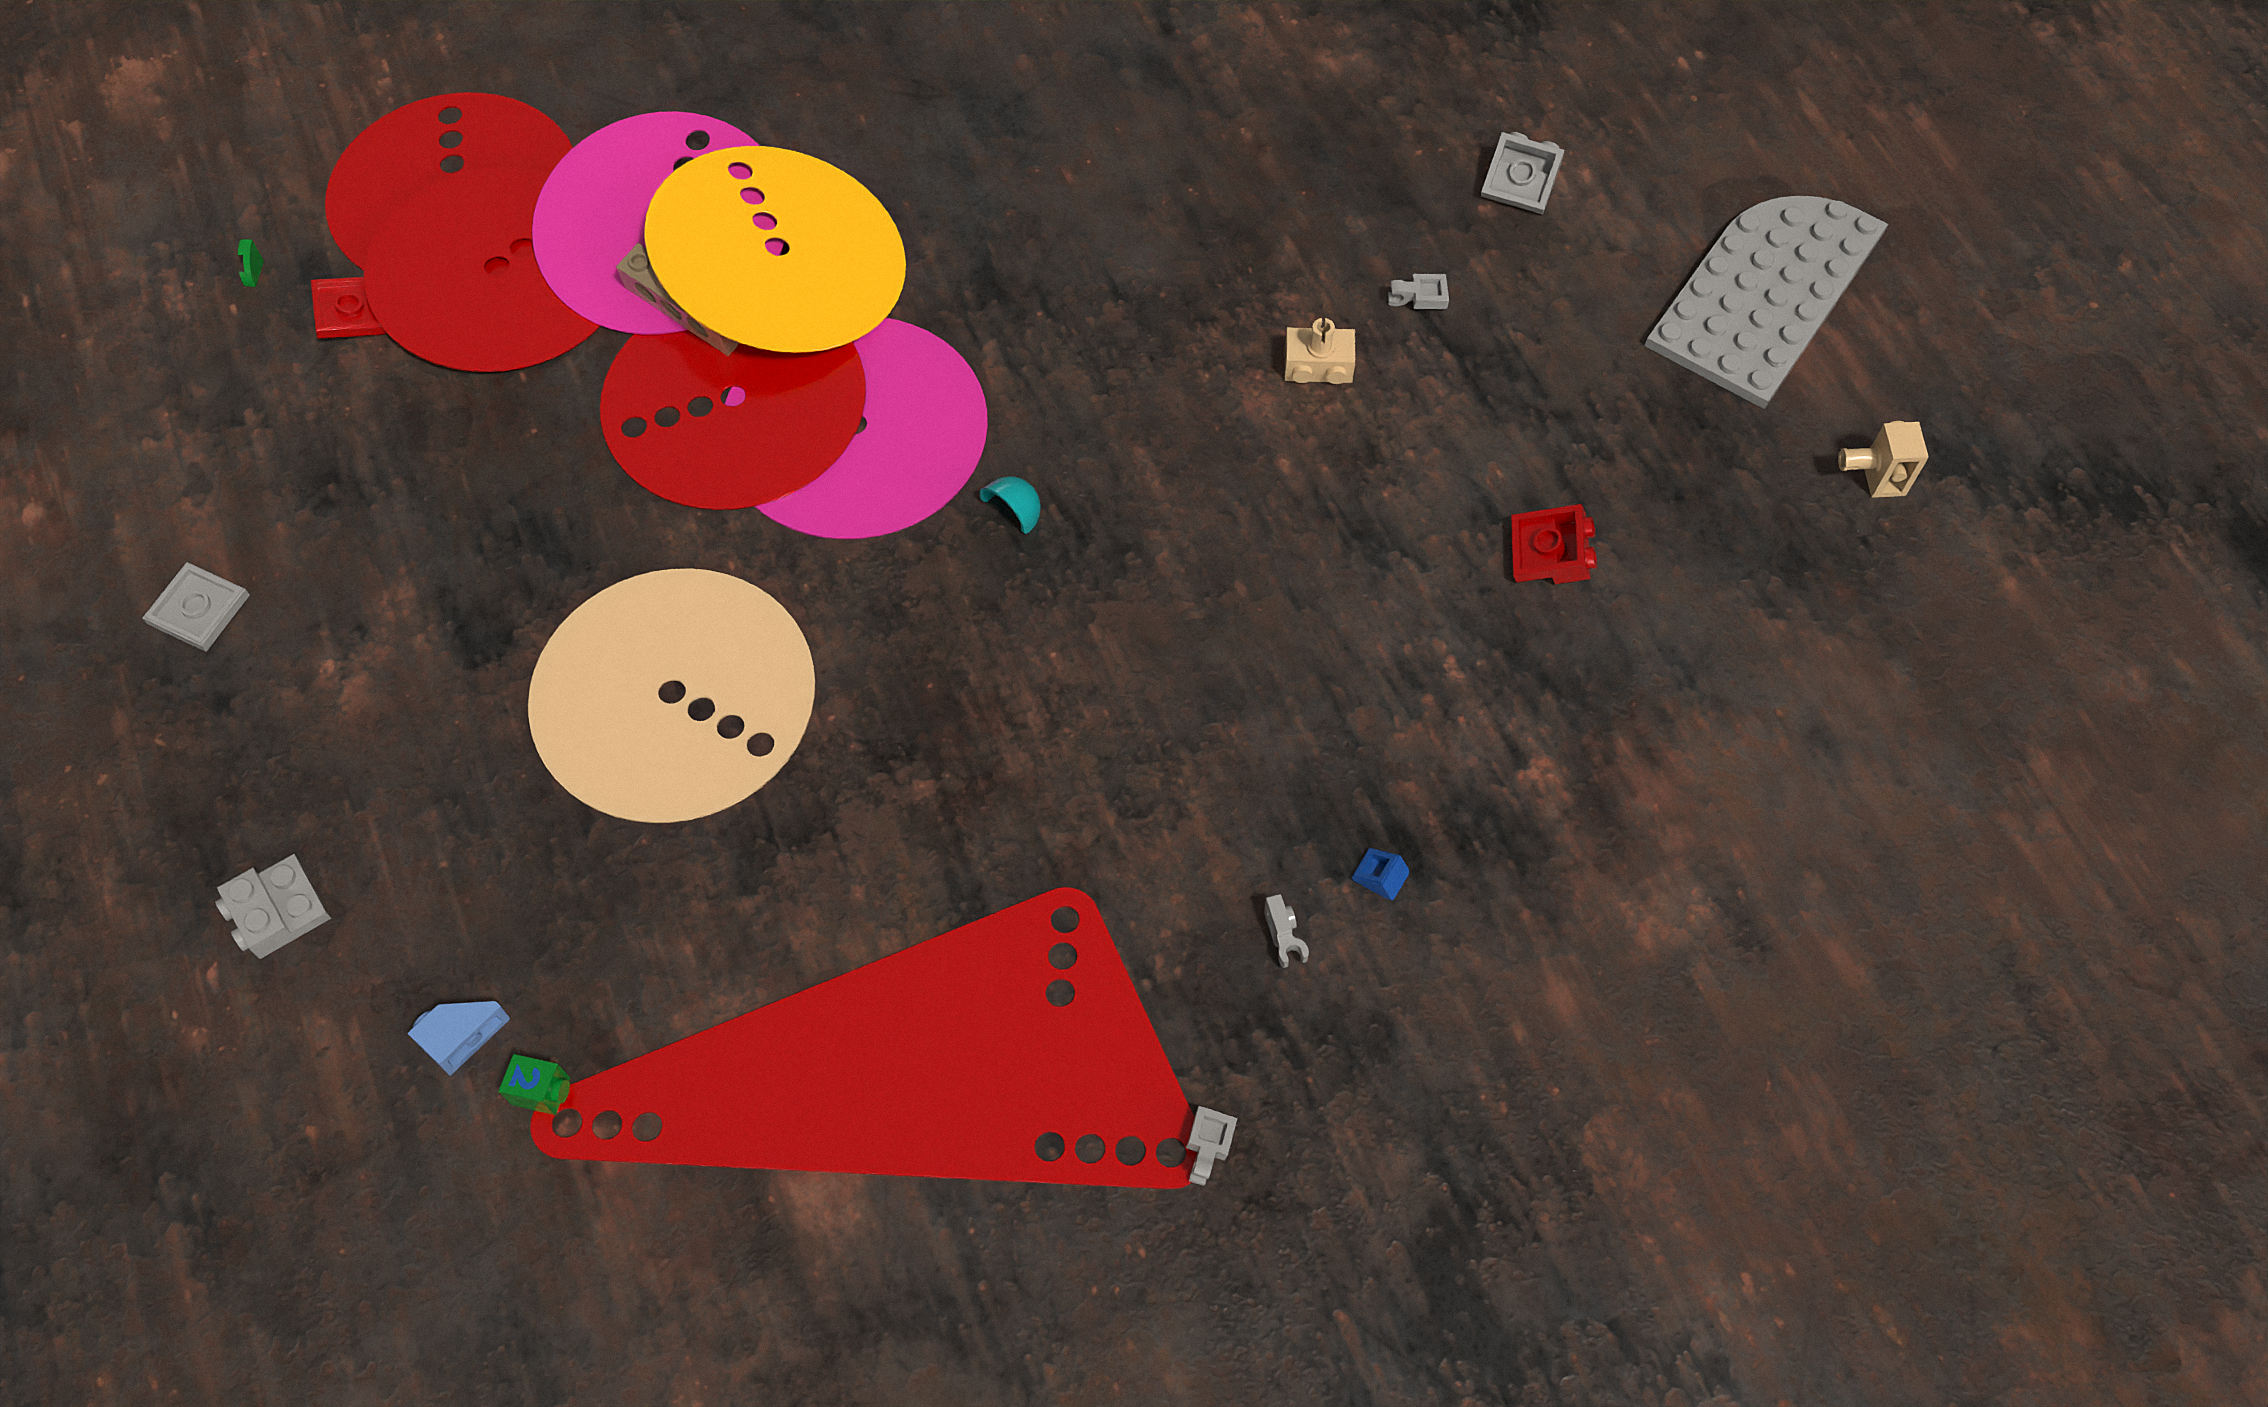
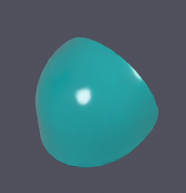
[980,476,1041,534]

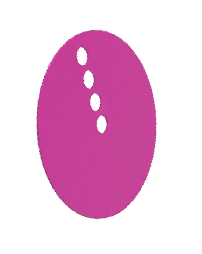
[532,111,785,335]
[725,318,988,539]

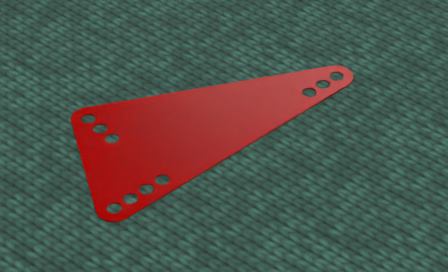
[530,887,1197,1189]

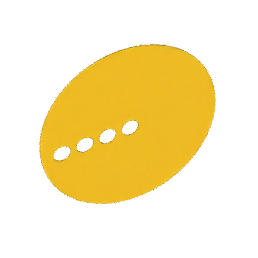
[644,146,906,353]

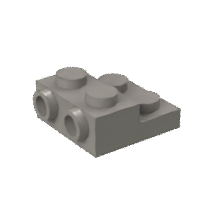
[1481,132,1565,214]
[215,854,331,959]

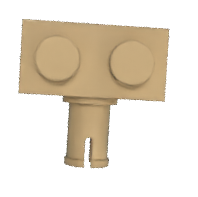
[1285,318,1355,384]
[1838,421,1929,498]

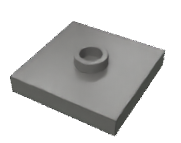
[142,562,250,652]

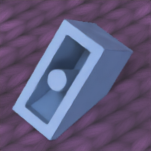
[407,1001,510,1076]

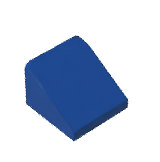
[1351,848,1409,900]

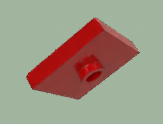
[311,277,387,339]

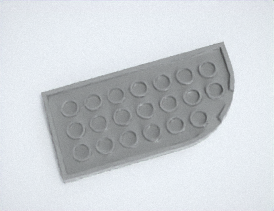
[1645,196,1888,409]

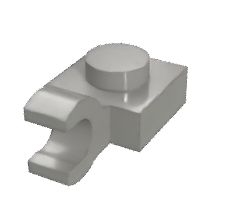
[1387,274,1449,309]
[1264,894,1309,968]
[1186,1106,1237,1186]

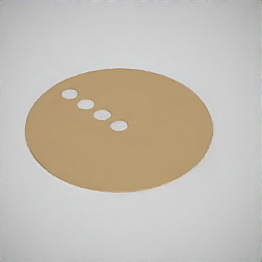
[528,568,815,823]

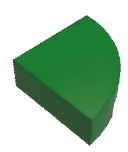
[238,239,264,287]

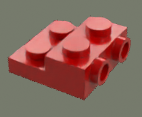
[1511,504,1597,584]

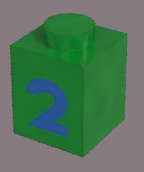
[498,1054,570,1115]

